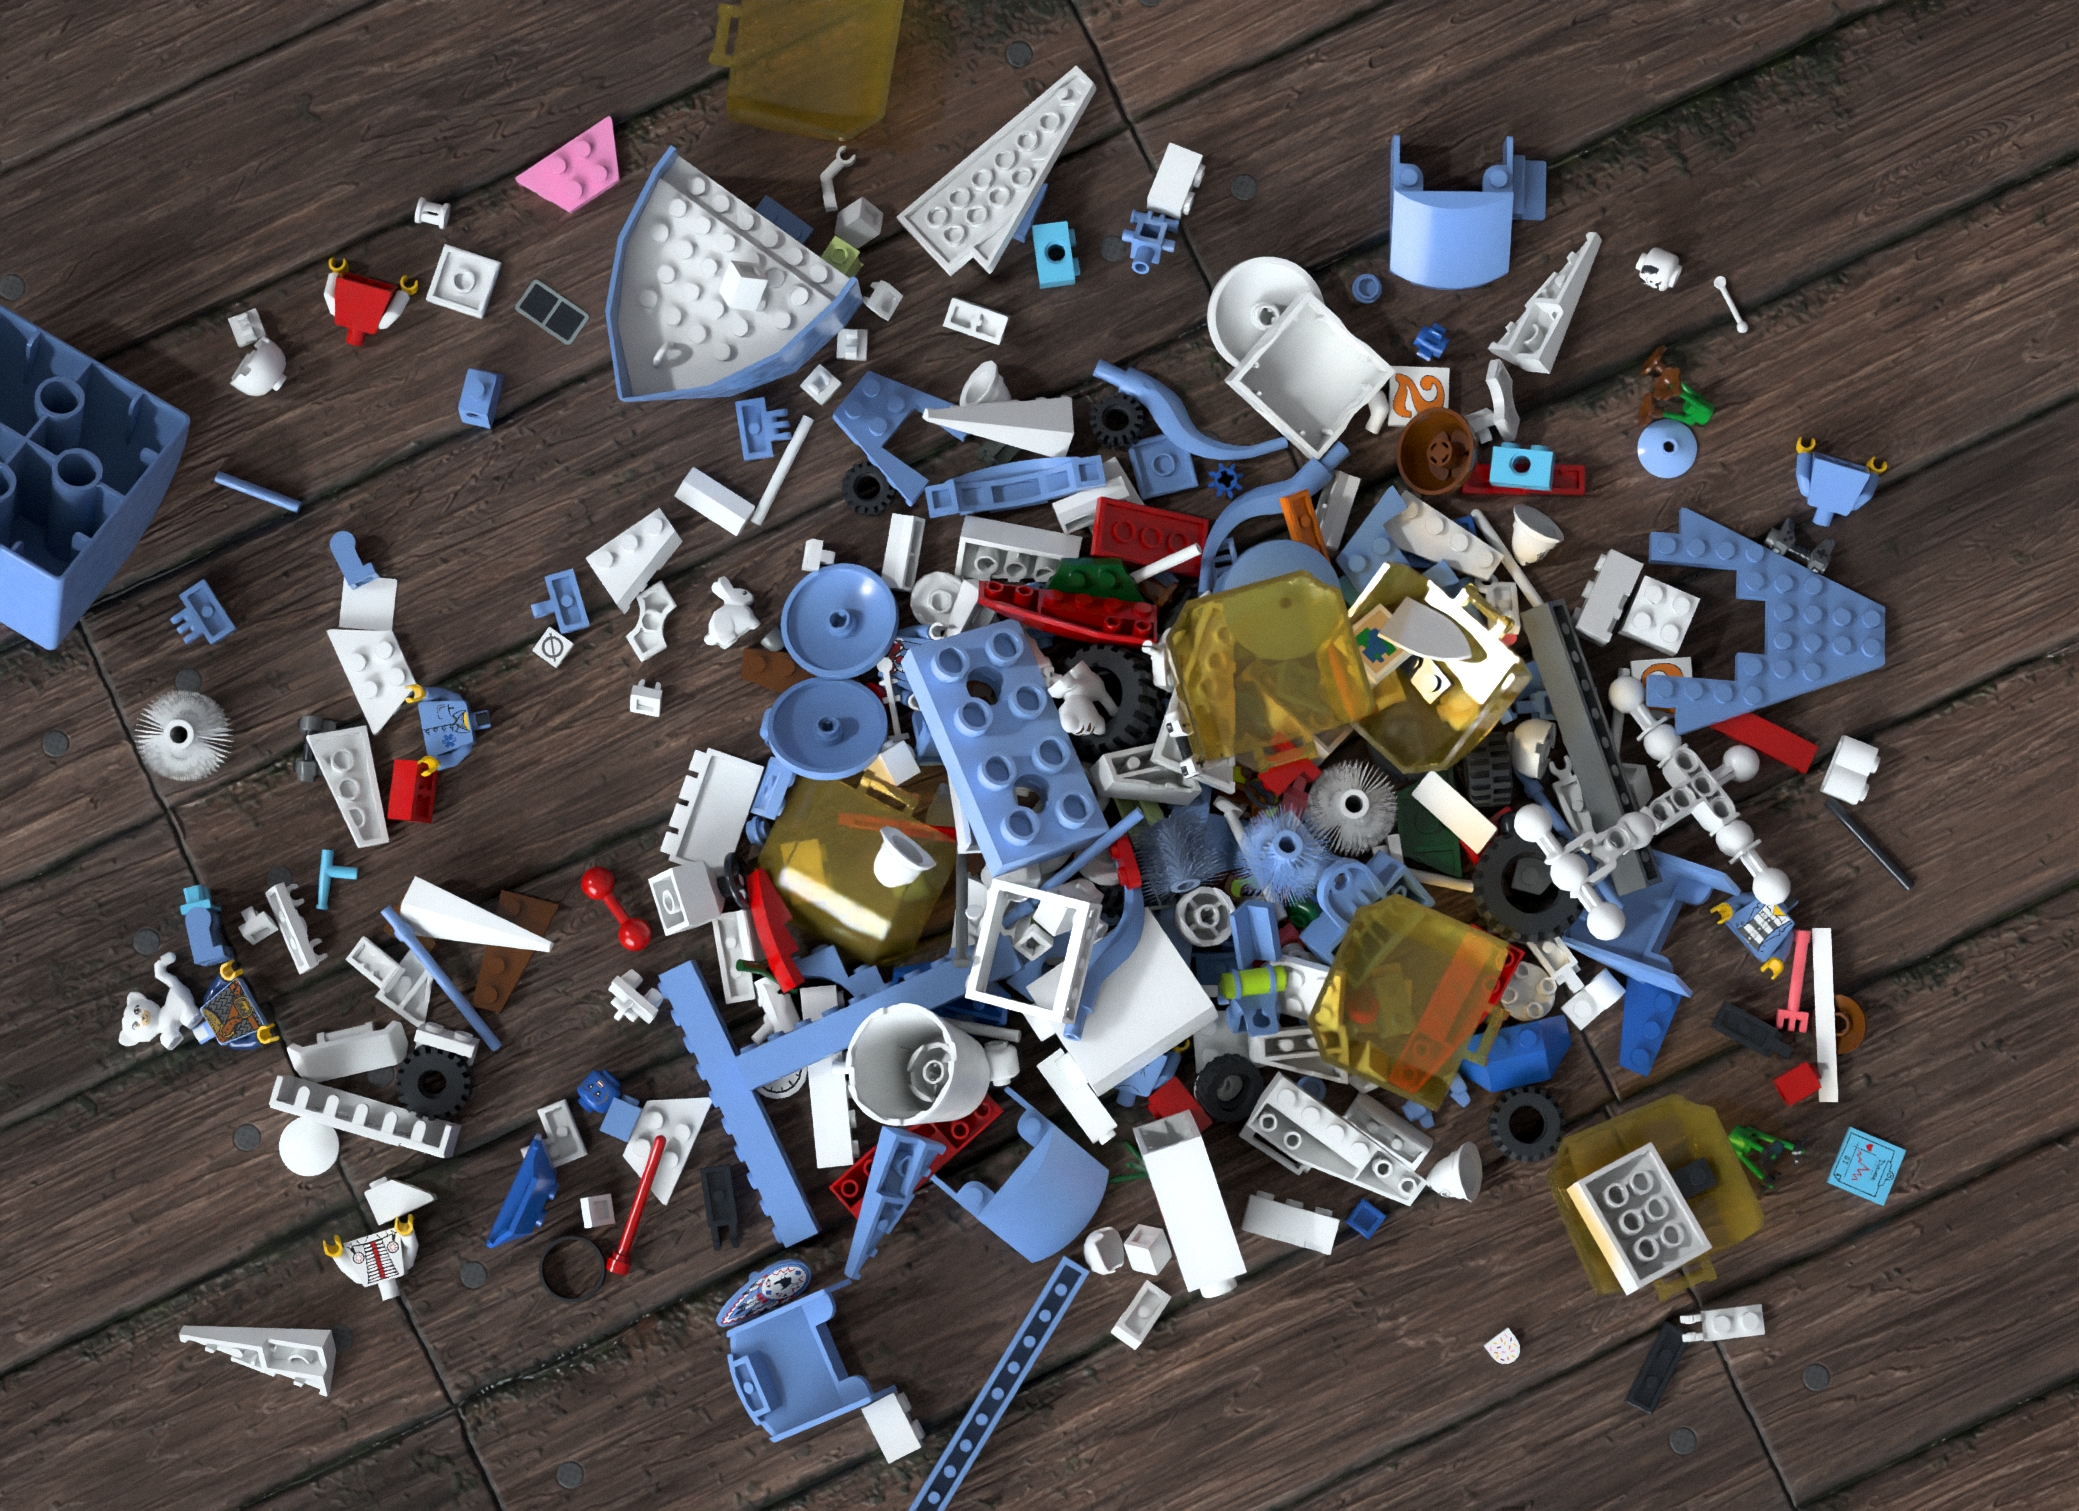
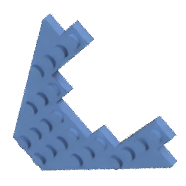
[1646,508,1885,736]

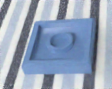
[1128,434,1199,501]

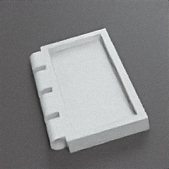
[660,748,765,875]

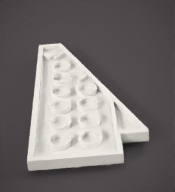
[897,66,1097,276]

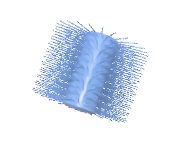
[1232,803,1331,908]

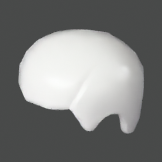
[1084,1227,1124,1275]

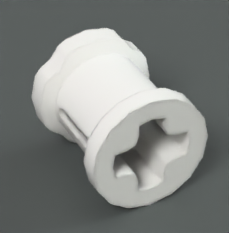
[415,197,451,230]

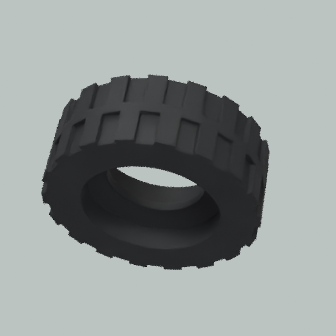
[1195,1053,1265,1123]

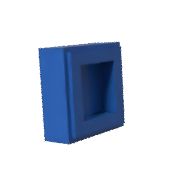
[1345,1197,1387,1240]

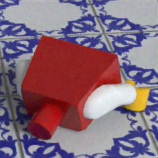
[324,257,418,346]

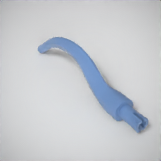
[1093,359,1288,460]
[1198,441,1350,595]
[1063,847,1145,1041]

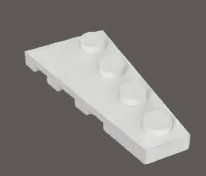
[1383,490,1504,582]

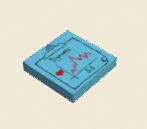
[1826,1127,1906,1206]

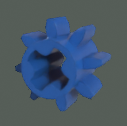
[1413,322,1450,361]
[1208,463,1244,500]

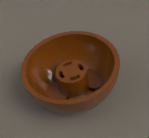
[1397,407,1479,496]

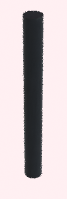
[1824,796,1915,891]

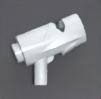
[751,977,801,1045]

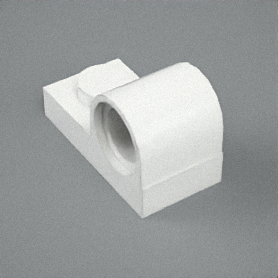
[1560,968,1626,1030]
[1110,1280,1171,1350]

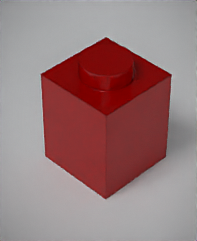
[1771,1061,1822,1106]

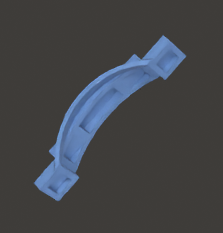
[925,455,1106,518]

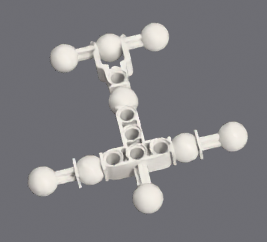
[1514,676,1791,941]

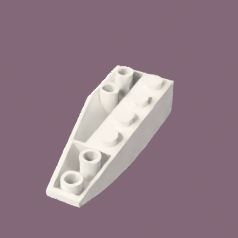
[1246,1071,1428,1206]

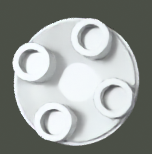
[1499,961,1557,1021]
[279,1117,339,1176]

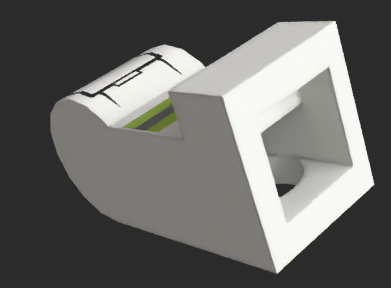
[1012,905,1054,961]

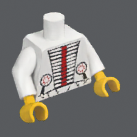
[323,1214,419,1301]

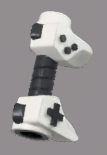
[1165,710,1216,779]

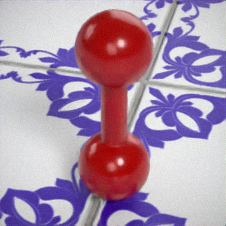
[581,866,652,951]

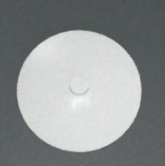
[1207,257,1325,367]

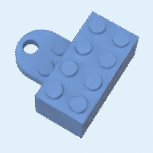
[1298,850,1436,989]

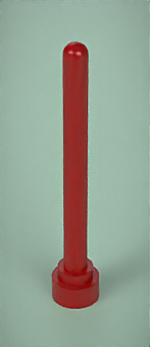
[605,1135,667,1275]

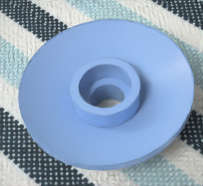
[1637,419,1697,478]

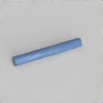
[214,471,302,513]

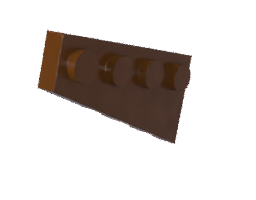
[741,648,861,693]
[471,890,561,1013]

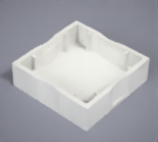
[1224,291,1396,460]

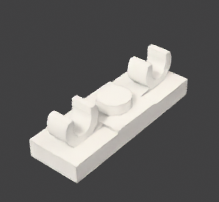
[265,882,328,975]

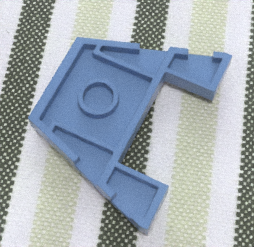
[1335,485,1459,609]

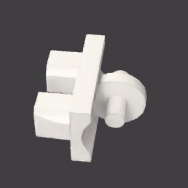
[608,969,664,1024]

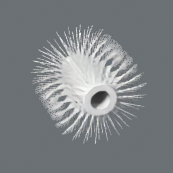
[134,690,234,781]
[1304,760,1398,856]

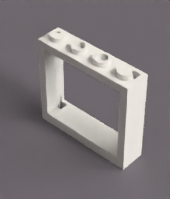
[965,879,1103,1025]

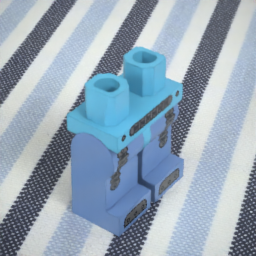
[180,885,235,967]

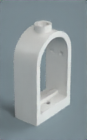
[1037,1048,1117,1145]

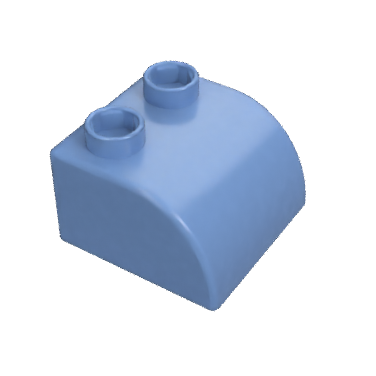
[0,304,190,650]

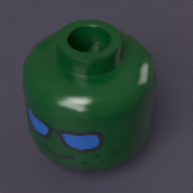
[1284,882,1323,927]

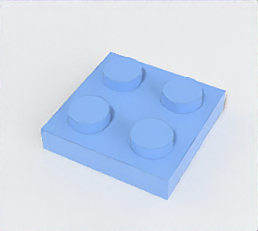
[749,757,796,820]

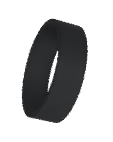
[539,1235,607,1302]

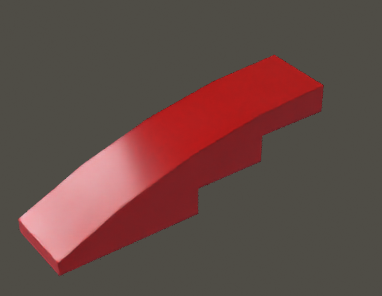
[1460,463,1585,496]
[1707,712,1818,774]
[746,867,805,993]

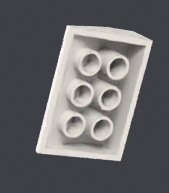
[1566,1142,1712,1295]

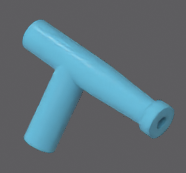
[316,850,359,910]

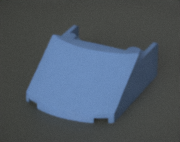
[1389,135,1514,290]
[1562,849,1741,998]
[930,1086,1109,1263]
[727,1278,897,1443]

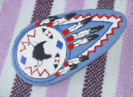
[716,1259,811,1327]

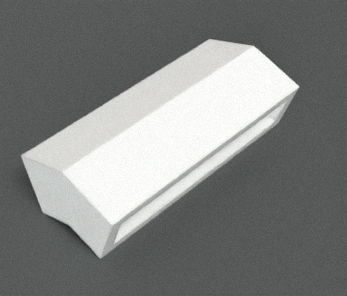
[674,467,755,536]
[1315,470,1361,551]
[1052,476,1132,535]
[881,513,925,592]

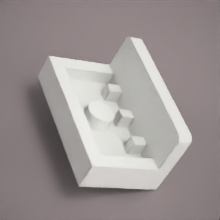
[414,1022,480,1066]

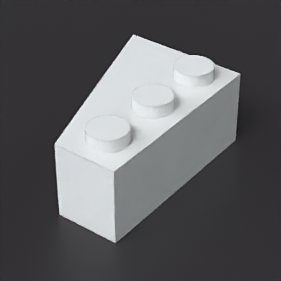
[586,508,683,615]
[1571,549,1644,647]
[1090,743,1202,806]
[1247,1024,1348,1085]

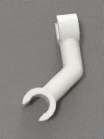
[820,145,856,212]

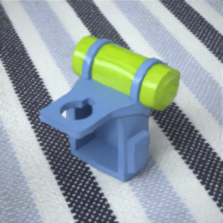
[1219,964,1288,1037]

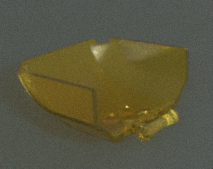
[708,0,904,141]
[1315,561,1533,774]
[1165,569,1376,774]
[753,768,956,967]
[1307,893,1511,1112]
[1547,1093,1765,1302]

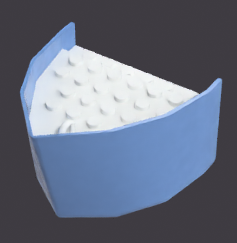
[605,145,863,402]

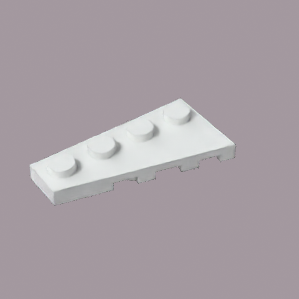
[306,725,389,848]

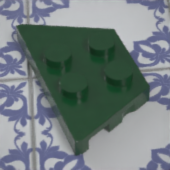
[1045,558,1149,604]
[1394,762,1462,878]

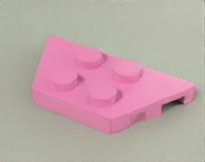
[515,116,620,214]

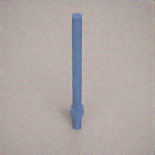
[1512,768,1626,910]
[1002,807,1145,929]
[381,905,502,1052]

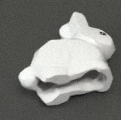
[704,576,760,649]

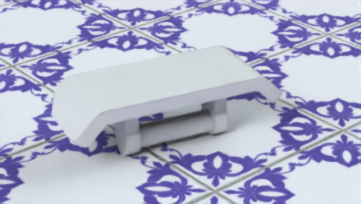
[287,1020,409,1083]

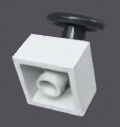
[648,852,750,936]

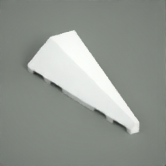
[1488,232,1602,374]
[922,395,1074,457]
[919,579,1000,708]
[399,876,554,952]
[179,1325,336,1396]

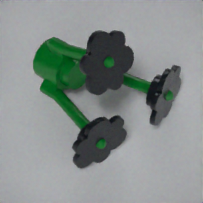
[1726,1124,1808,1197]

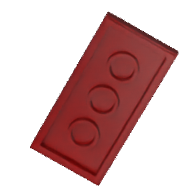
[1090,496,1209,579]

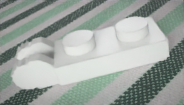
[1680,1304,1765,1342]

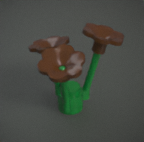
[1638,345,1714,427]

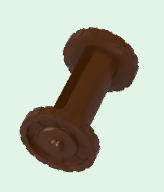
[1125,563,1180,617]

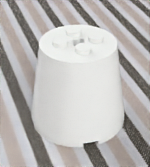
[846,1003,990,1126]

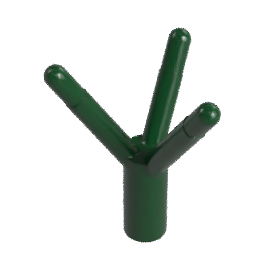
[736,958,798,994]
[1107,1139,1149,1184]

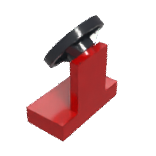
[1244,731,1322,810]

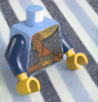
[192,959,279,1050]

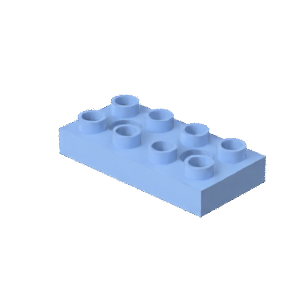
[901,619,1109,878]

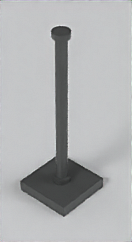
[926,783,971,968]

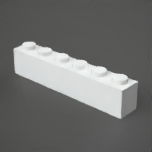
[800,985,860,1168]

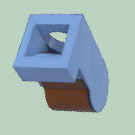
[330,531,380,590]

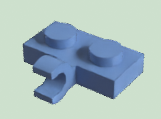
[531,568,590,635]
[1195,952,1253,1005]

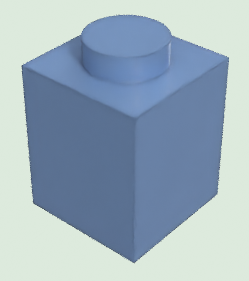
[600,1094,643,1142]

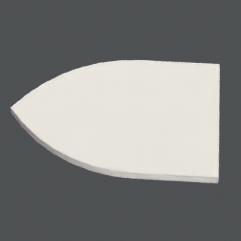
[1378,596,1472,661]

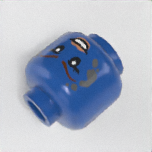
[577,1069,622,1113]

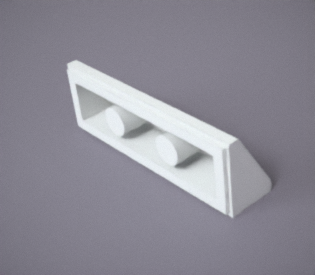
[1411,770,1498,855]
[1342,1091,1434,1171]

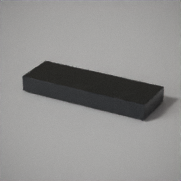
[1624,1320,1689,1416]

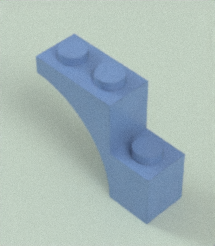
[792,944,885,998]

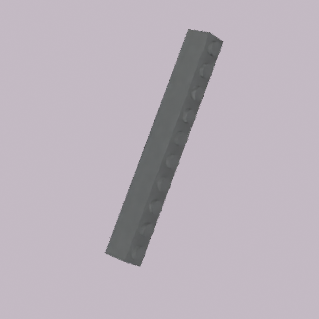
[1520,598,1663,897]

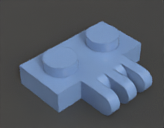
[735,397,792,461]
[170,579,238,646]

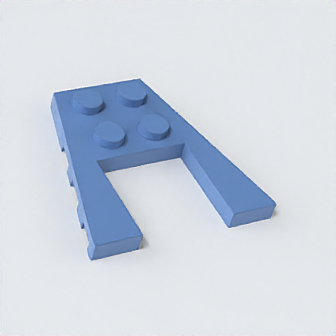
[833,371,970,507]

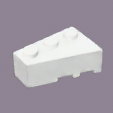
[1240,1190,1340,1255]

